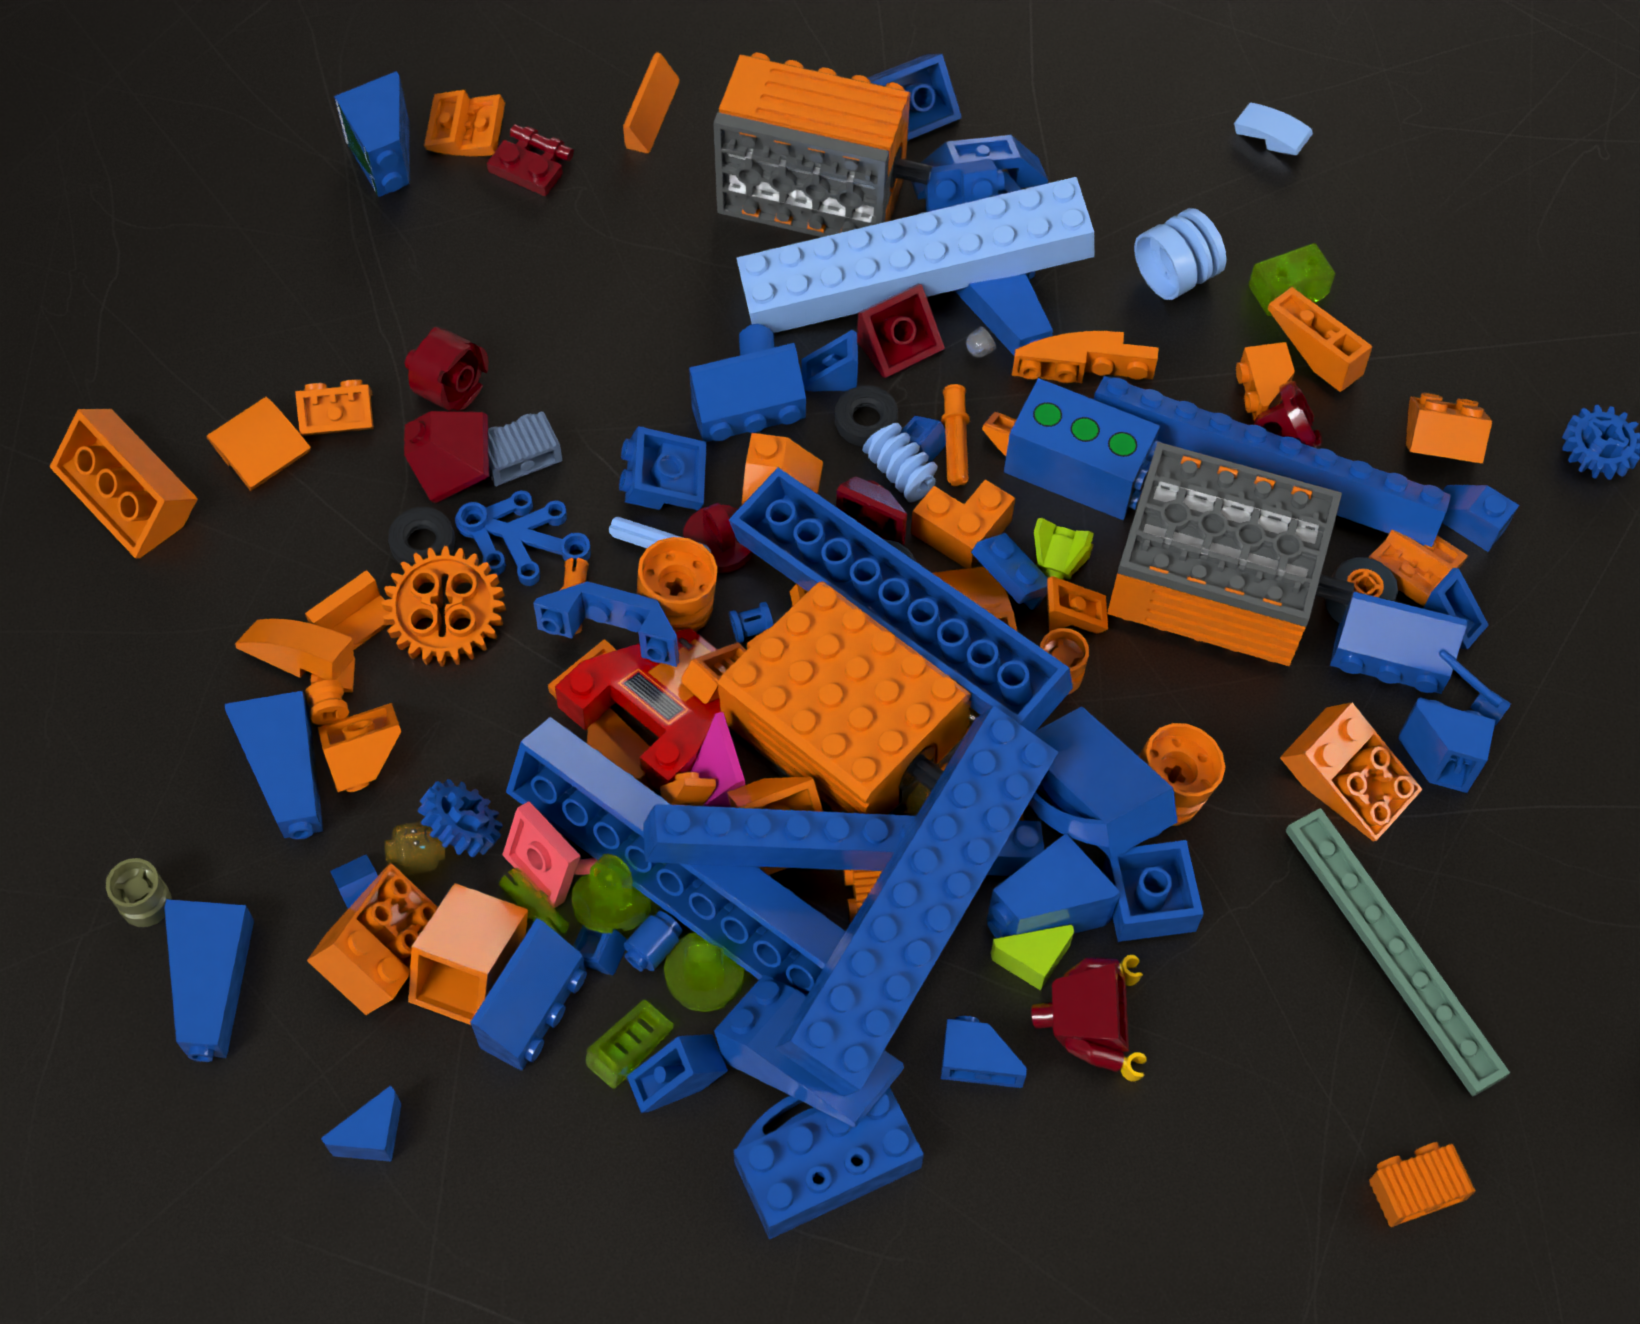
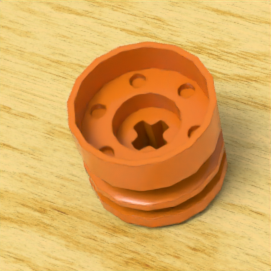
[637,537,717,632]
[1138,723,1225,826]

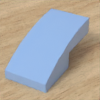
[1234,102,1313,155]

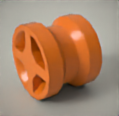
[305,680,349,726]

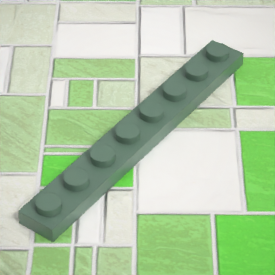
[1286,808,1510,1097]

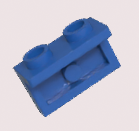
[971,533,1047,610]

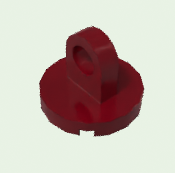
[1254,380,1322,448]
[683,503,753,573]

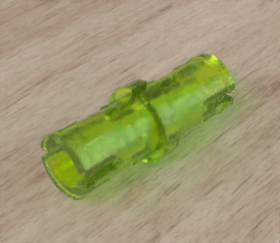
[499,868,570,935]

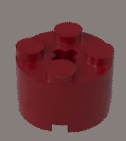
[405,326,489,411]

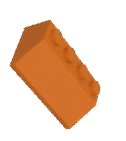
[50,409,198,558]

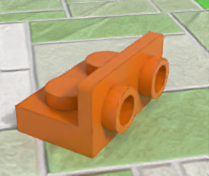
[295,380,374,436]

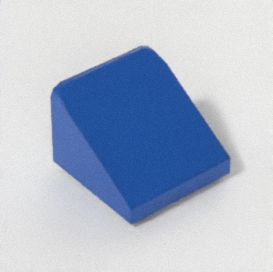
[900,416,946,463]
[573,923,627,975]

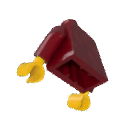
[1031,955,1147,1081]

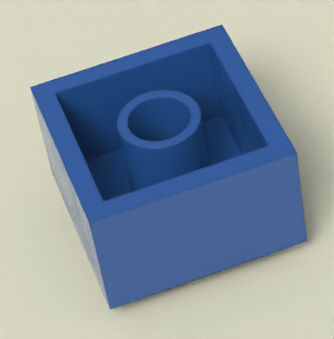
[1102,840,1204,942]

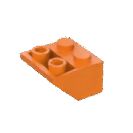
[1406,393,1492,463]

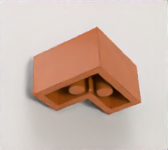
[911,479,1015,569]

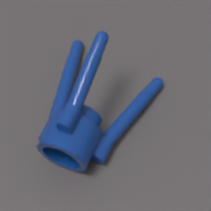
[1418,651,1511,727]

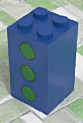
[1004,378,1162,521]

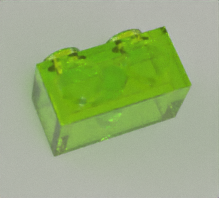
[1248,243,1335,316]

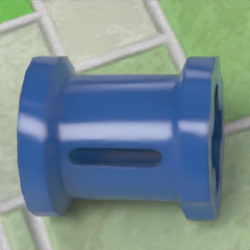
[729,601,774,643]

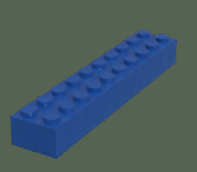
[729,467,1073,734]
[775,705,1058,1096]
[506,717,846,996]

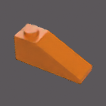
[1268,287,1373,392]

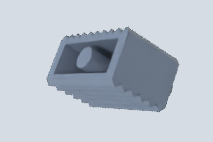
[488,411,563,486]

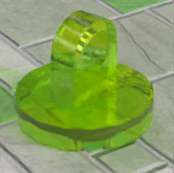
[572,854,651,933]
[664,932,745,1012]

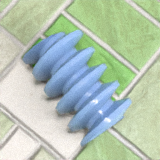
[862,423,938,502]

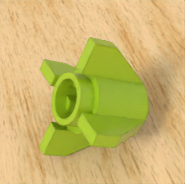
[1034,518,1094,580]

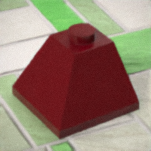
[404,411,489,503]
[836,476,907,546]

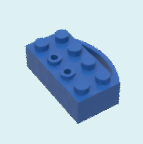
[1028,707,1177,859]
[733,1086,924,1239]

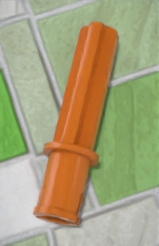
[941,384,970,487]

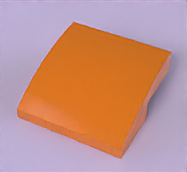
[424,90,505,156]
[206,396,311,491]
[1368,530,1468,607]

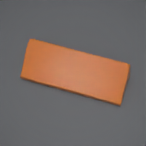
[623,52,679,153]

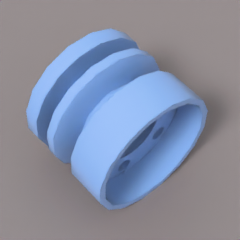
[1134,208,1227,300]

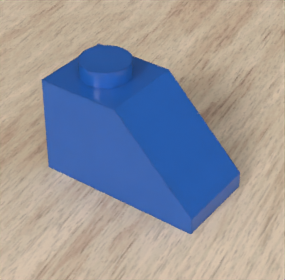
[1442,485,1519,552]
[941,1016,1027,1088]
[627,1034,728,1113]

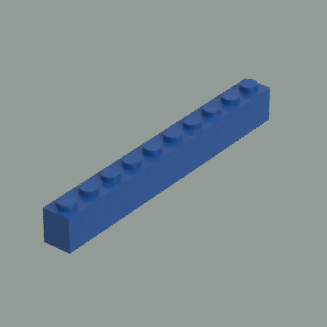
[1094,376,1451,547]
[643,804,1044,876]

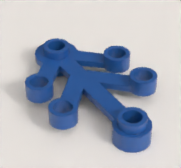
[455,491,591,586]

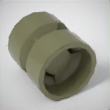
[106,858,172,927]

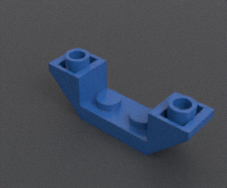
[911,135,1048,199]
[533,581,680,667]

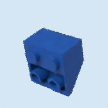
[1398,699,1495,793]

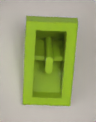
[991,925,1074,991]

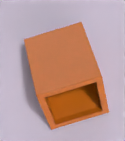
[408,883,528,1025]

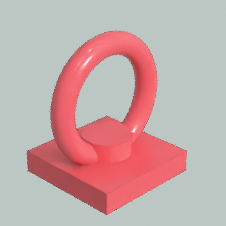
[502,801,607,910]

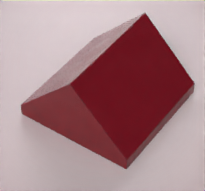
[857,284,945,378]

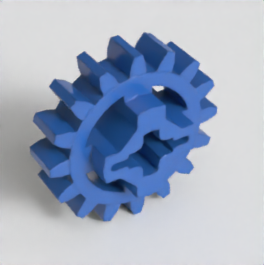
[1562,405,1640,480]
[418,779,503,857]

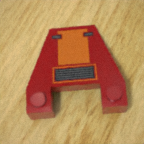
[555,628,721,793]

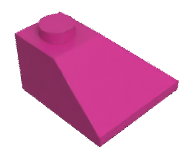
[691,712,745,808]

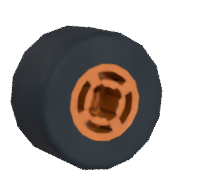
[1325,558,1398,624]

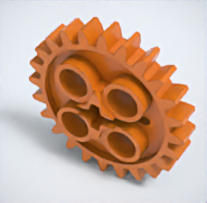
[381,546,506,667]

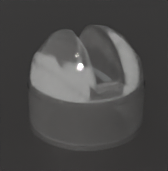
[966,326,996,358]

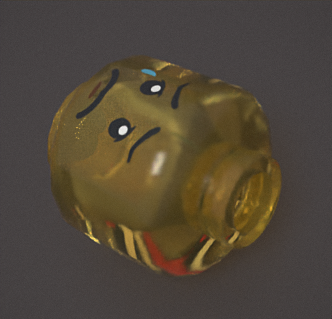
[385,821,445,875]

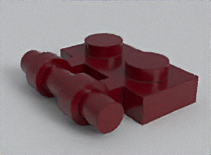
[487,124,574,197]

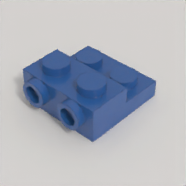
[925,158,1005,212]
[619,426,706,510]

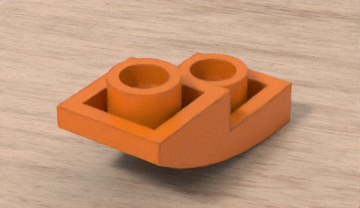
[660,772,716,806]

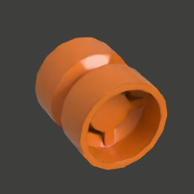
[1040,628,1089,694]

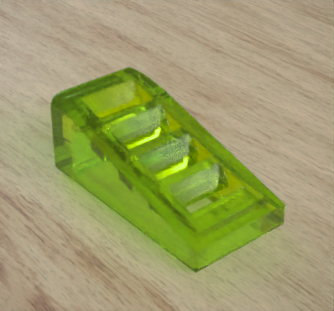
[586,999,674,1089]

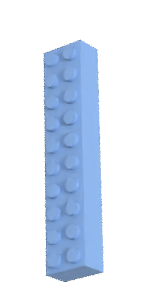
[737,177,1094,333]

